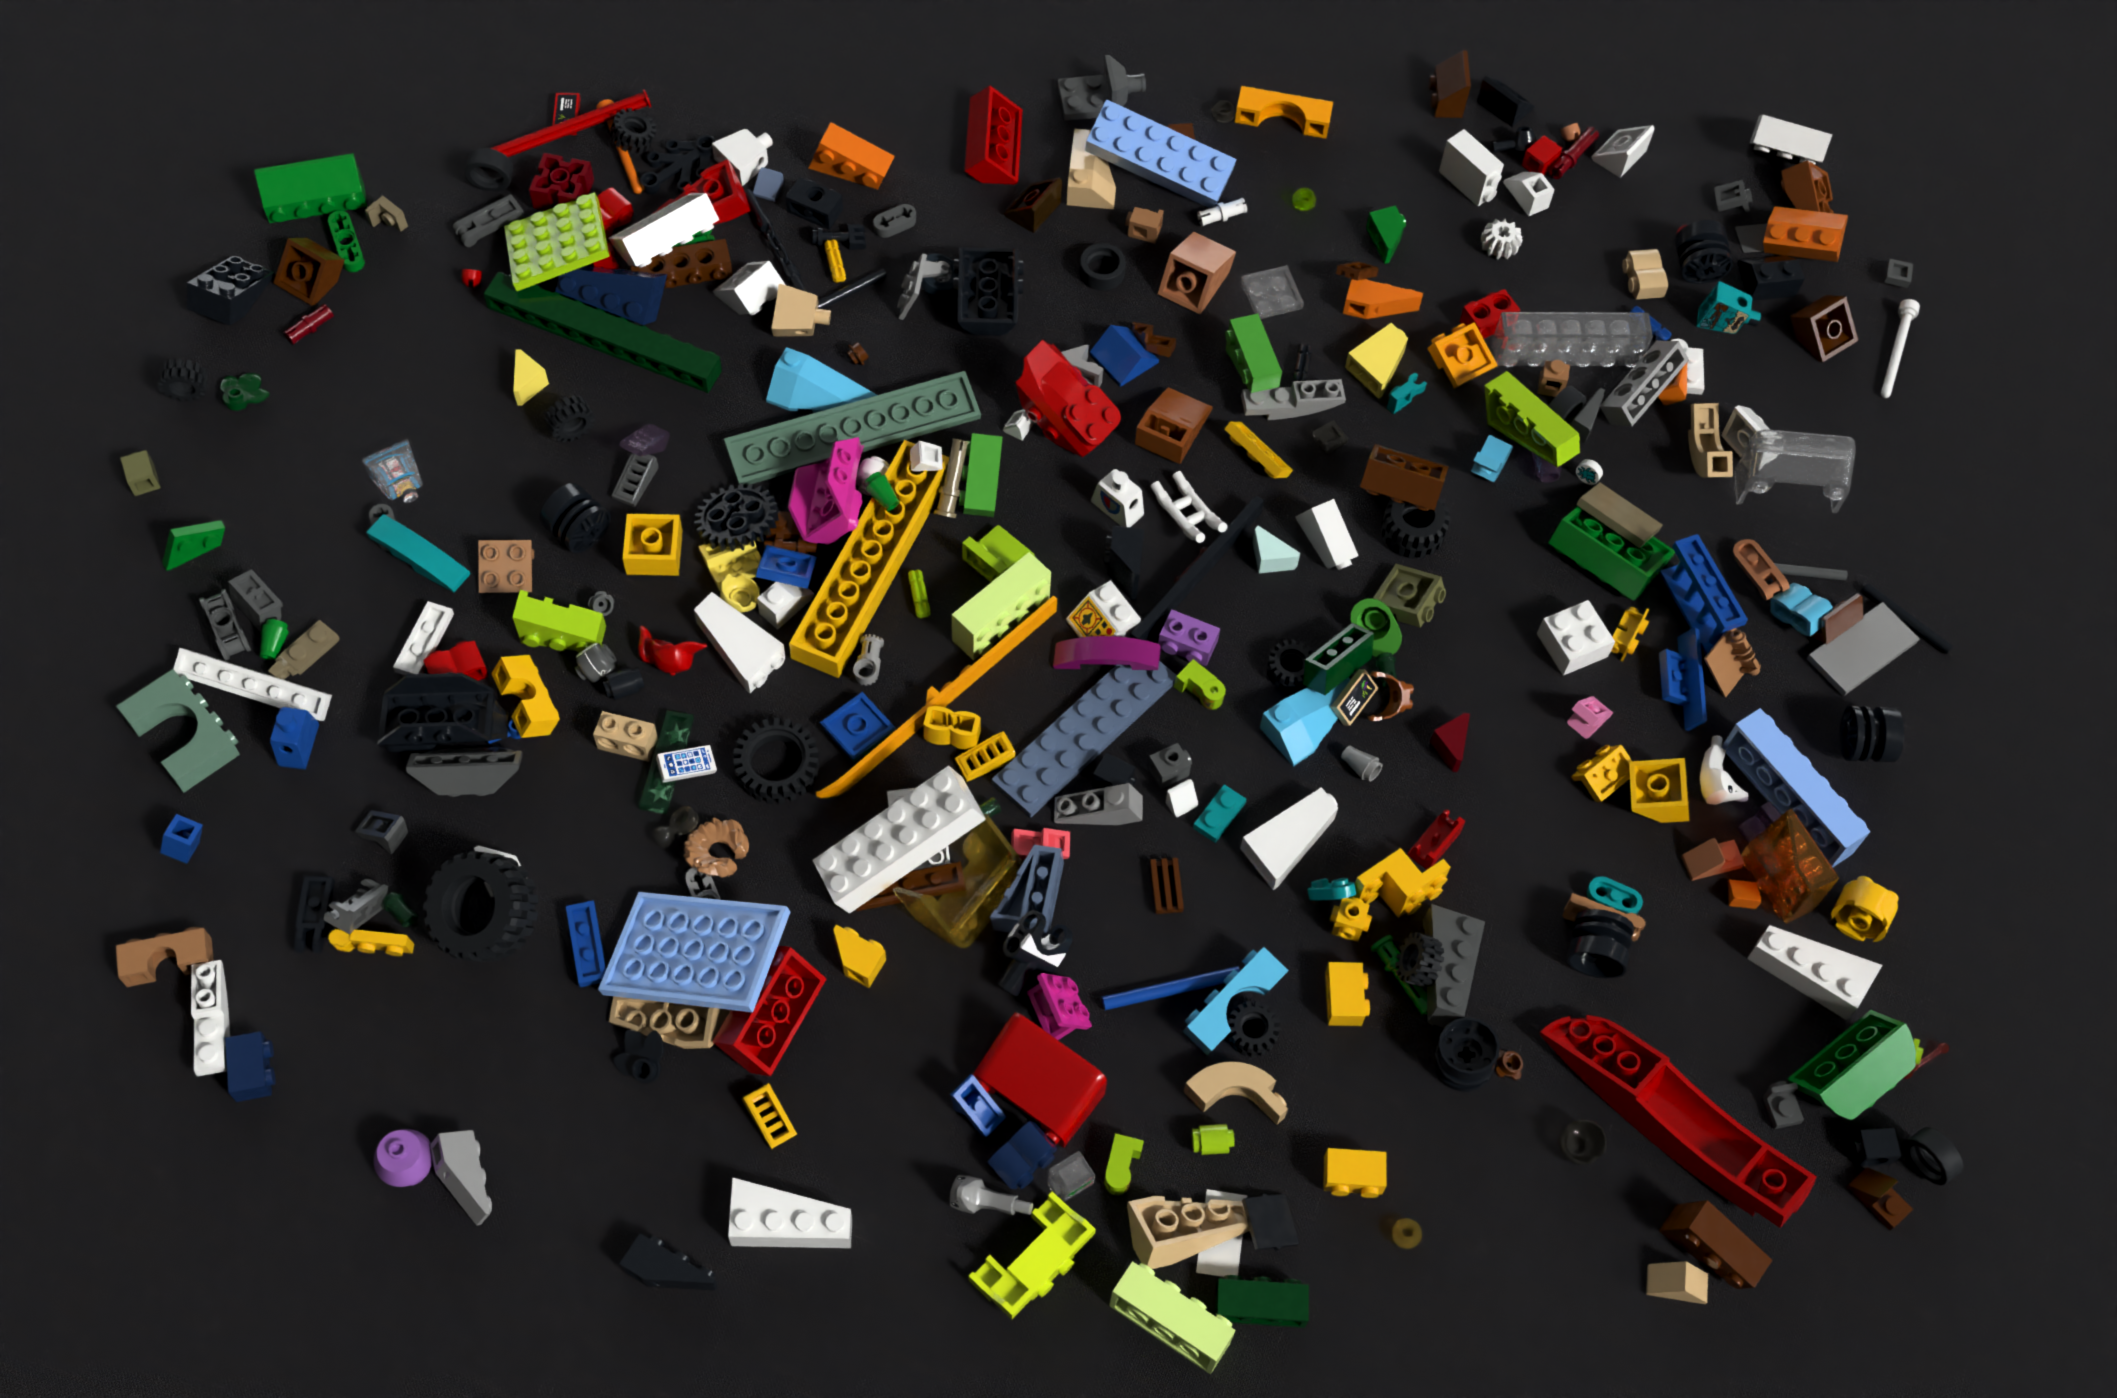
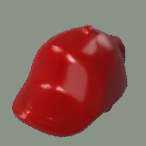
[639,626,707,676]

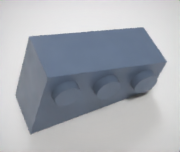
[990,845,1064,936]

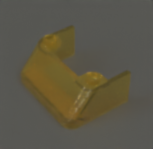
[893,814,1023,948]

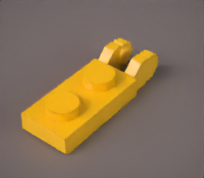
[328,929,414,956]

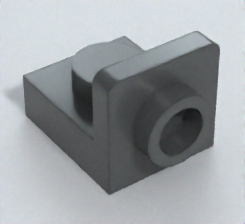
[1714,180,1753,212]
[1762,1081,1804,1129]

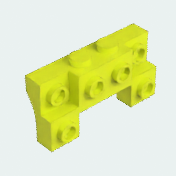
[969,1191,1096,1320]

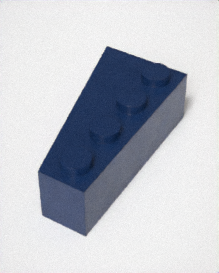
[555,266,667,325]

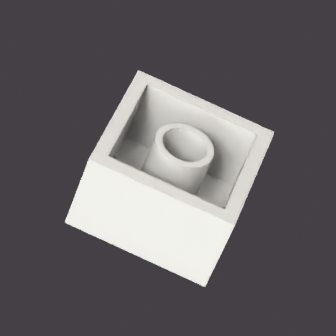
[1537,600,1615,676]

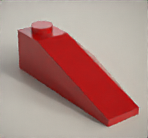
[652,159,751,225]

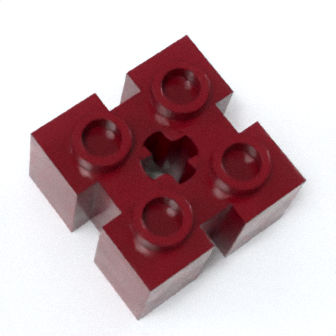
[529,153,594,211]

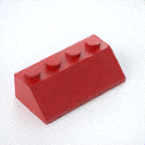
[964,85,1023,185]

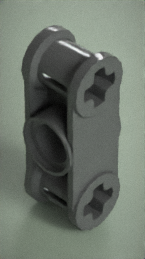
[199,588,251,661]

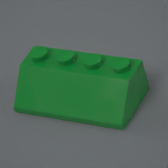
[254,153,367,223]

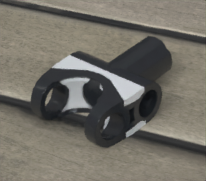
[997,910,1073,996]

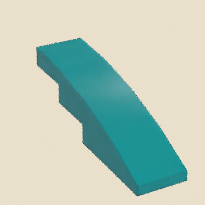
[366,514,471,593]

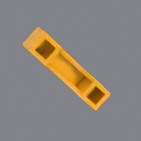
[1235,86,1333,139]

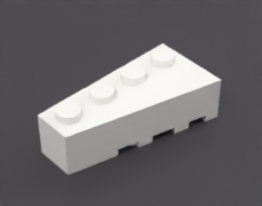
[728,1178,852,1248]

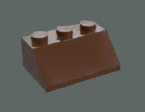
[1360,444,1448,511]

